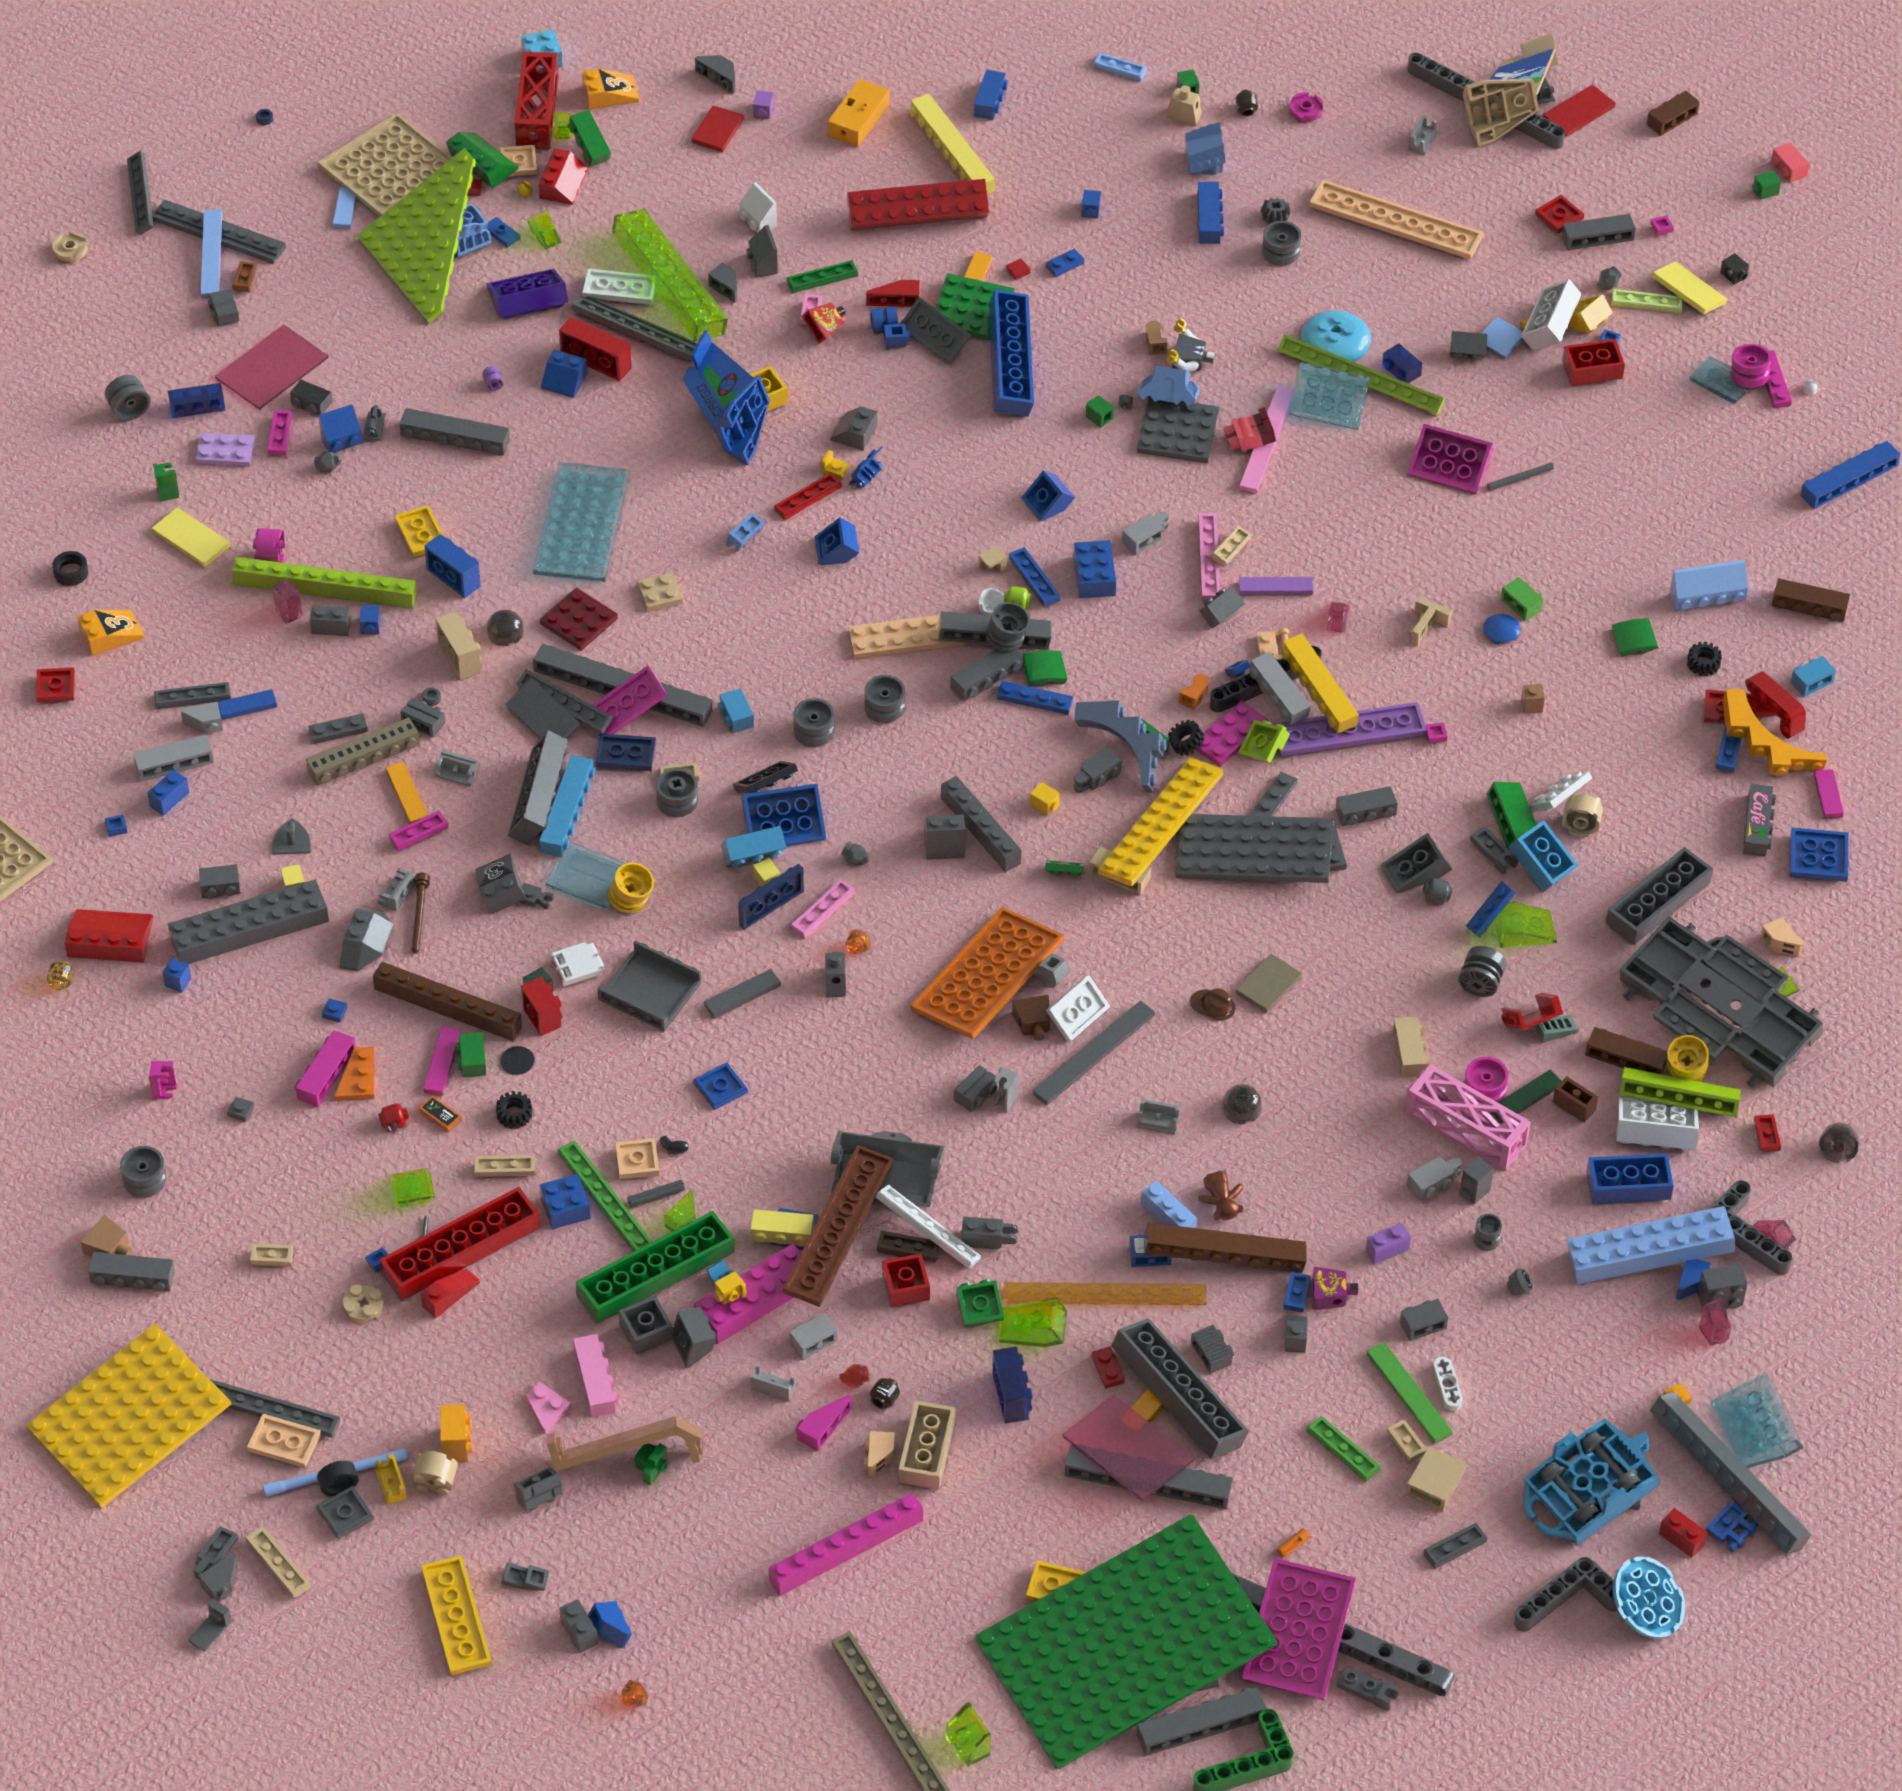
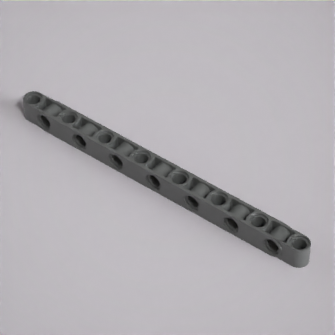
[1232,1573,1455,1696]

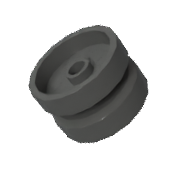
[1262,221,1301,265]
[104,375,151,421]
[865,675,905,723]
[793,698,835,747]
[656,768,698,817]
[120,1146,167,1197]

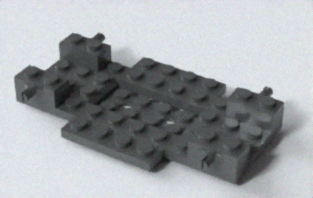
[1620,916,1823,1088]

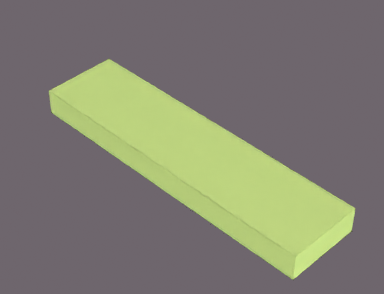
[1611,289,1683,314]

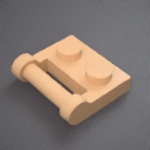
[1256,628,1290,660]

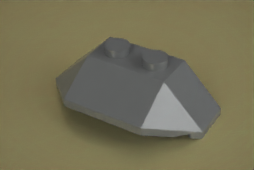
[339,906,394,971]

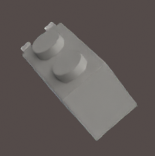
[1122,512,1169,555]
[1407,1157,1462,1201]

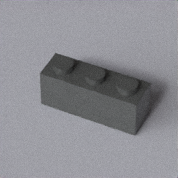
[1335,786,1398,826]

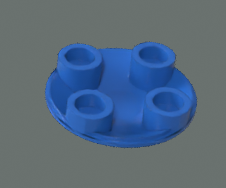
[1483,614,1520,645]

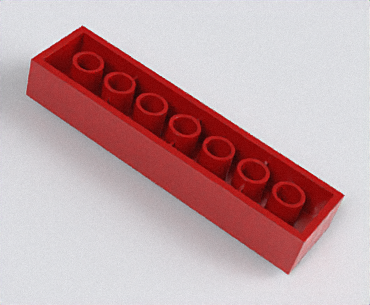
[846,179,989,231]
[379,1187,541,1301]

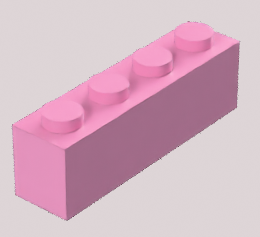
[573,1334,618,1417]

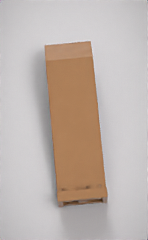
[547,1416,703,1472]

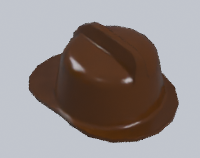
[1190,988,1236,1020]

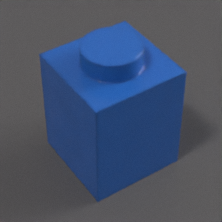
[1081,190,1101,218]
[360,605,381,634]
[163,958,191,993]

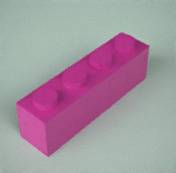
[295,1030,356,1107]

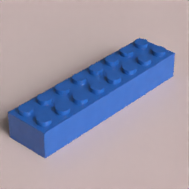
[989,289,1034,417]

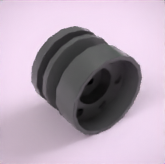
[985,602,1030,652]
[1458,946,1507,997]

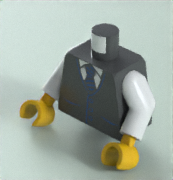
[1166,319,1215,372]

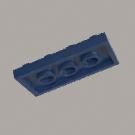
[738,864,804,930]

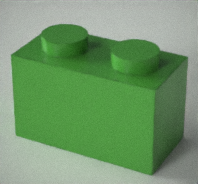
[1501,577,1543,621]

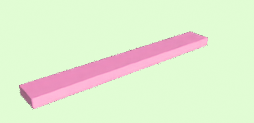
[1239,385,1295,494]

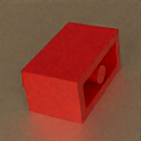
[1659,1508,1707,1558]

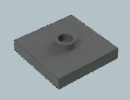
[317,1486,374,1539]

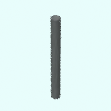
[1487,463,1554,491]

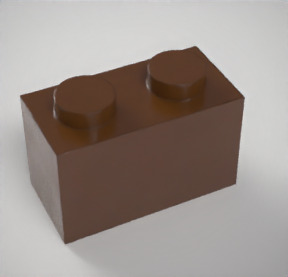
[1553,1076,1598,1123]

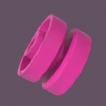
[1730,344,1771,388]
[1464,1057,1509,1104]

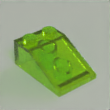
[1494,902,1557,948]
[998,1297,1068,1347]

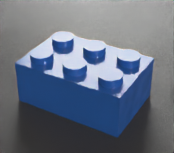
[424,534,481,598]
[1073,540,1116,598]

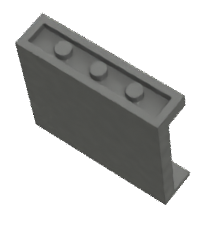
[598,941,701,1032]

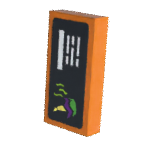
[419,1095,462,1132]

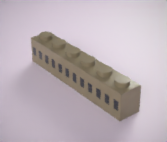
[306,717,420,786]

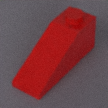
[866,279,920,307]
[420,1268,480,1318]

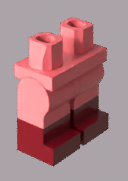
[1224,407,1276,452]

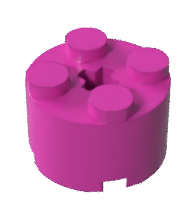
[253,528,285,563]

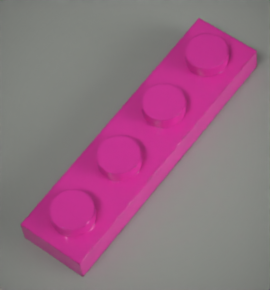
[1765,350,1792,408]

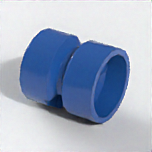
[870,307,898,332]

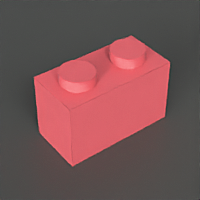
[1771,142,1809,183]

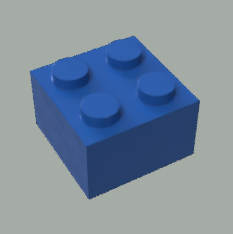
[540,1174,591,1229]

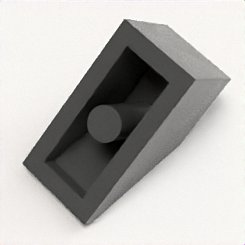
[708,263,737,303]
[1285,1315,1307,1352]
[199,1552,238,1601]

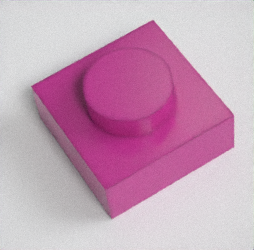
[1650,215,1674,236]
[1425,722,1448,743]

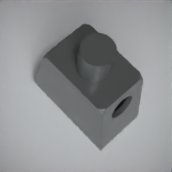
[825,952,846,997]

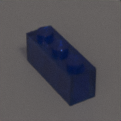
[168,383,225,418]

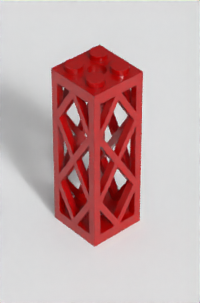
[514,51,559,149]

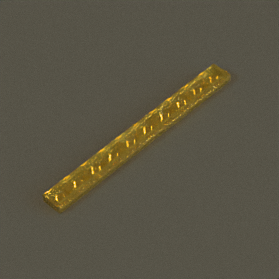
[1004,1282,1207,1305]

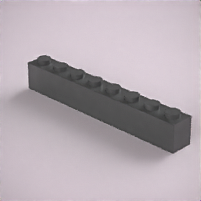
[1065,1445,1233,1509]

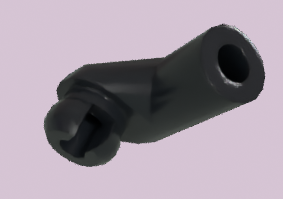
[659,1135,689,1154]

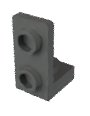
[189,1599,232,1651]

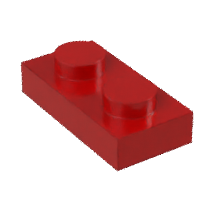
[1754,1114,1781,1152]
[1091,1346,1125,1389]

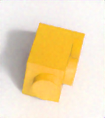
[713,1271,747,1305]

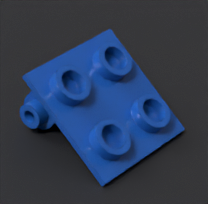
[849,446,883,489]

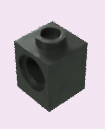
[1720,253,1749,285]

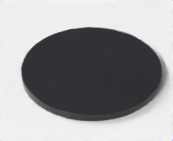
[501,1046,535,1075]

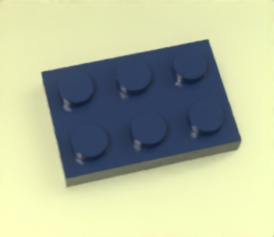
[595,733,656,771]

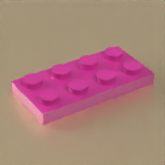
[592,665,668,734]
[1195,701,1270,767]

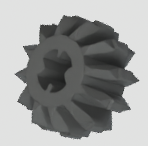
[1261,197,1290,224]

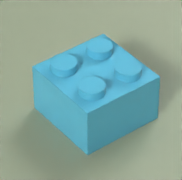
[521,29,563,68]

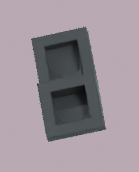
[501,1562,549,1591]

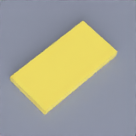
[1652,261,1727,314]
[152,507,230,567]

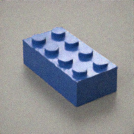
[1586,1153,1674,1204]

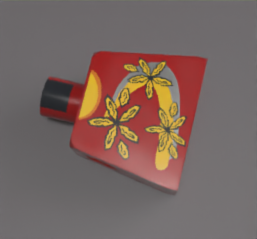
[801,302,846,344]

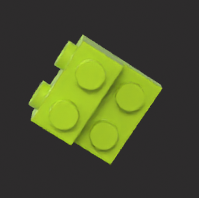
[1238,720,1290,763]

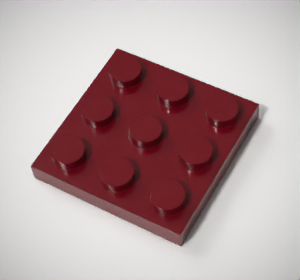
[540,587,618,651]

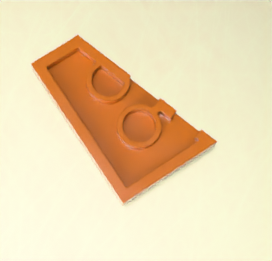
[335,1047,375,1101]

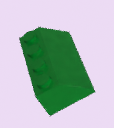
[446,132,519,189]

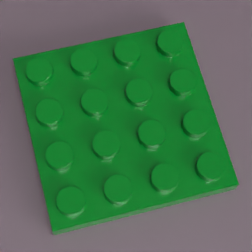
[935,273,1015,341]

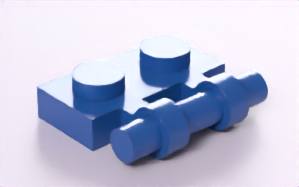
[1706,1501,1759,1552]

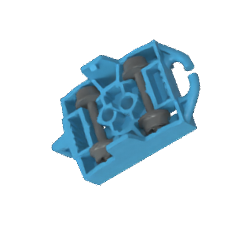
[1524,1419,1659,1546]

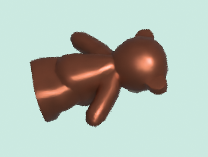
[1198,1170,1244,1220]

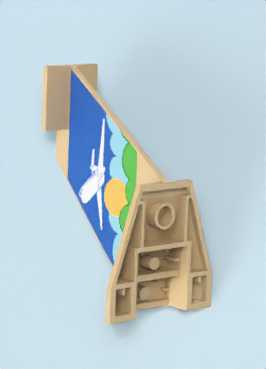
[1463,33,1558,147]

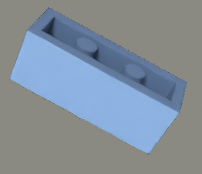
[1141,1180,1197,1228]

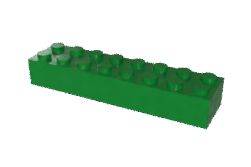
[576,1211,735,1324]

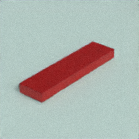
[774,472,842,520]

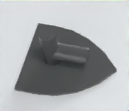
[272,818,311,854]

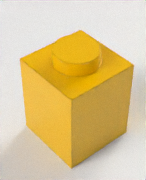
[1030,782,1060,816]

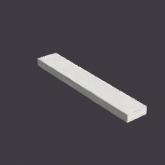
[876,1185,981,1269]

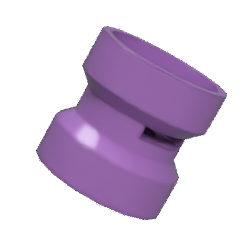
[482,366,503,391]

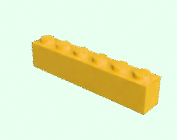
[1281,633,1359,734]

